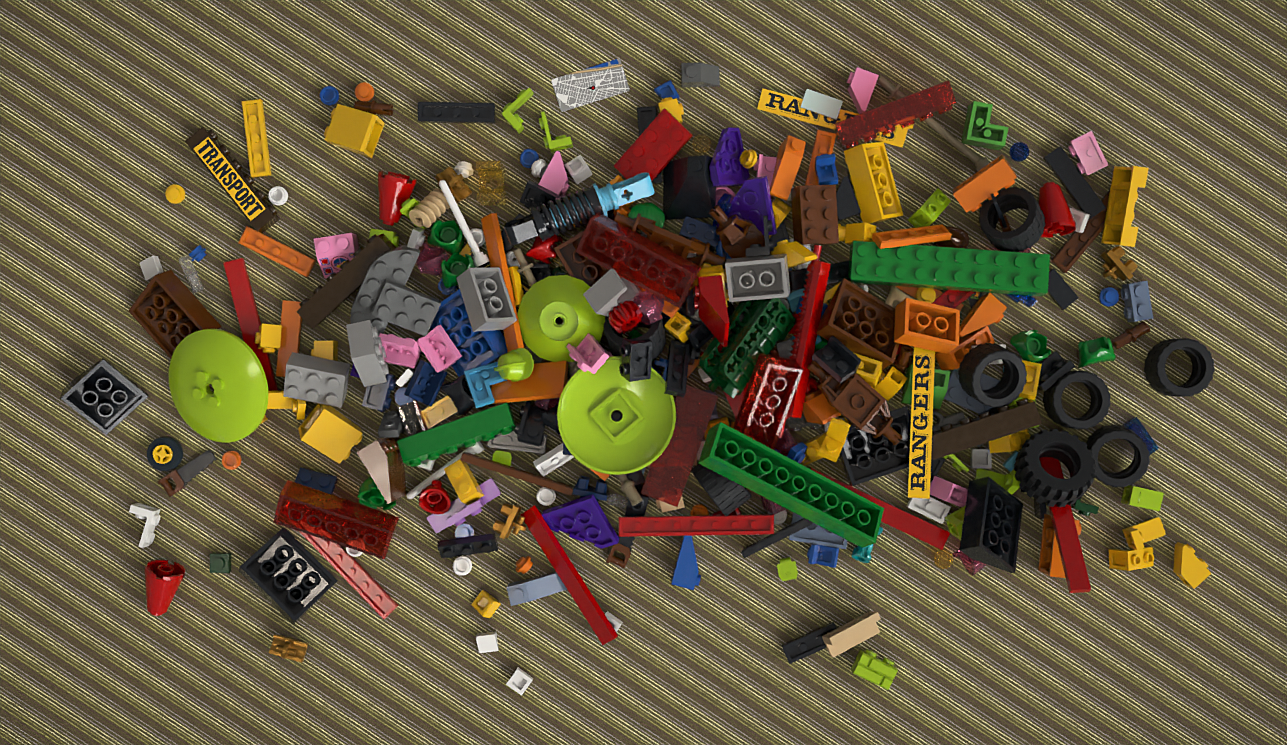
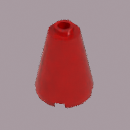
[378,171,417,226]
[1038,182,1076,238]
[145,560,186,616]

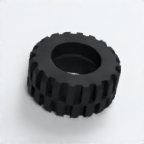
[1014,429,1097,507]

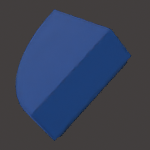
[654,80,679,99]

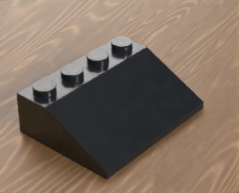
[840,406,911,486]
[959,476,1023,573]
[239,527,338,625]

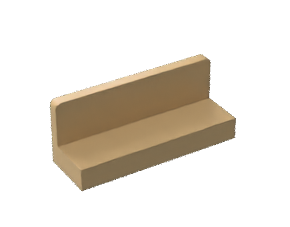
[822,611,881,657]

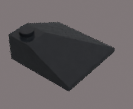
[663,155,716,220]
[60,358,148,435]

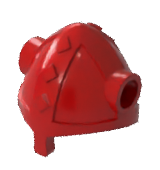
[419,480,450,514]

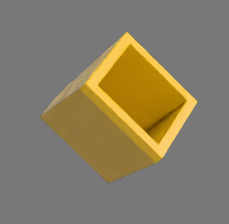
[324,104,385,159]
[298,403,363,464]

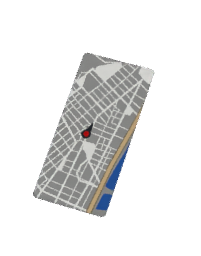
[551,58,630,112]

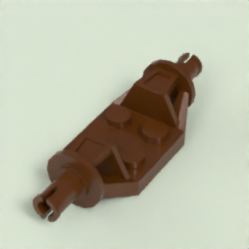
[709,205,792,298]
[613,212,725,269]
[807,360,903,445]

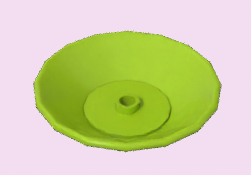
[517,275,605,362]

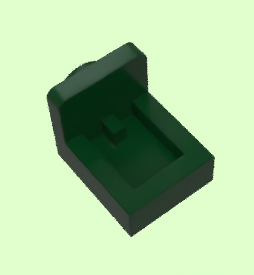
[1071,498,1099,516]

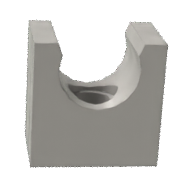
[583,269,642,317]

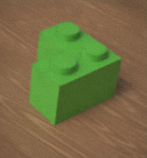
[961,101,1008,150]

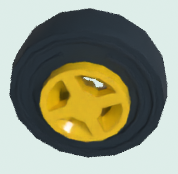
[147,437,183,471]

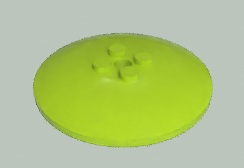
[168,329,268,443]
[557,356,676,475]

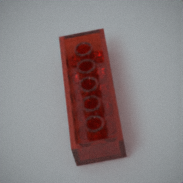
[834,80,957,150]
[576,212,702,308]
[733,354,804,450]
[641,385,718,507]
[273,480,399,560]

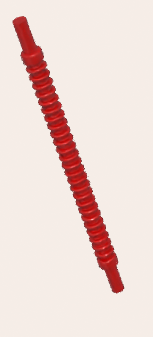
[775,245,822,438]

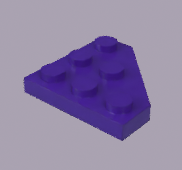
[709,127,750,186]
[716,176,777,241]
[542,494,619,549]

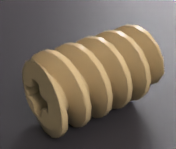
[409,188,450,228]

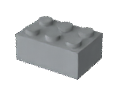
[725,254,790,302]
[457,267,517,332]
[346,320,389,387]
[283,352,350,408]

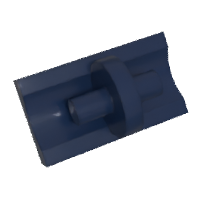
[572,475,609,502]

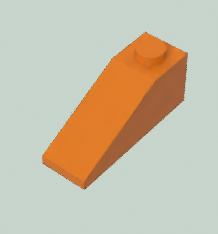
[770,135,806,201]
[959,292,1007,338]
[935,326,995,370]

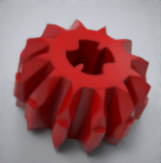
[608,301,643,333]

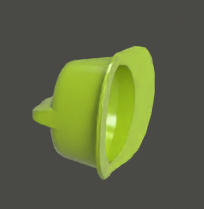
[494,348,534,382]

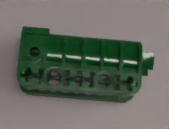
[699,298,796,399]

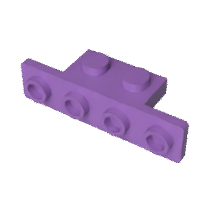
[427,478,501,533]

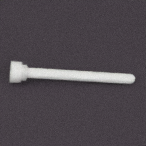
[439,180,489,267]
[406,441,484,499]

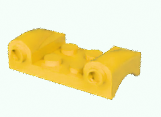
[1101,166,1149,247]

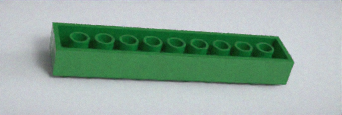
[848,241,1050,296]
[698,422,884,548]

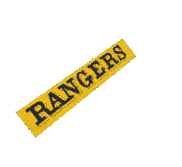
[757,89,909,148]
[908,347,935,499]

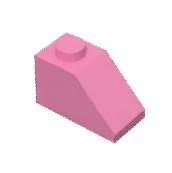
[846,67,879,115]
[538,151,570,196]
[930,476,968,508]

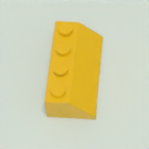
[844,142,903,224]

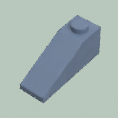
[506,572,567,606]

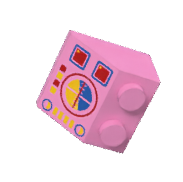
[314,233,359,279]

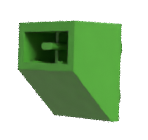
[901,365,950,409]

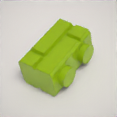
[851,649,898,690]

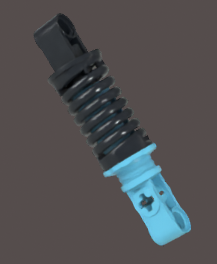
[503,173,655,245]

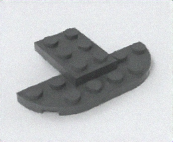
[350,247,441,336]

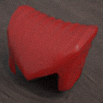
[526,234,563,264]

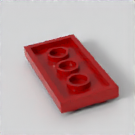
[614,108,693,181]

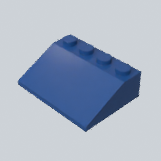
[430,289,508,377]

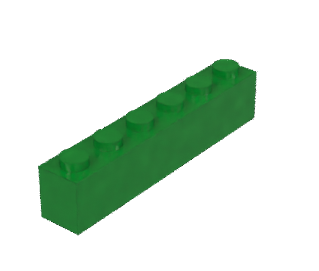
[397,402,516,467]

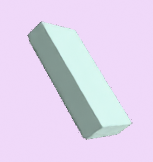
[801,89,843,120]

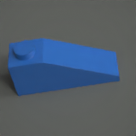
[671,536,701,590]

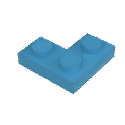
[464,362,507,408]

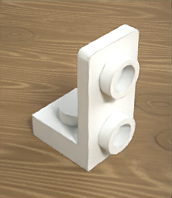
[129,503,160,548]

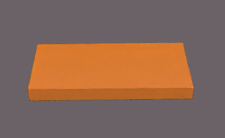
[491,360,568,404]

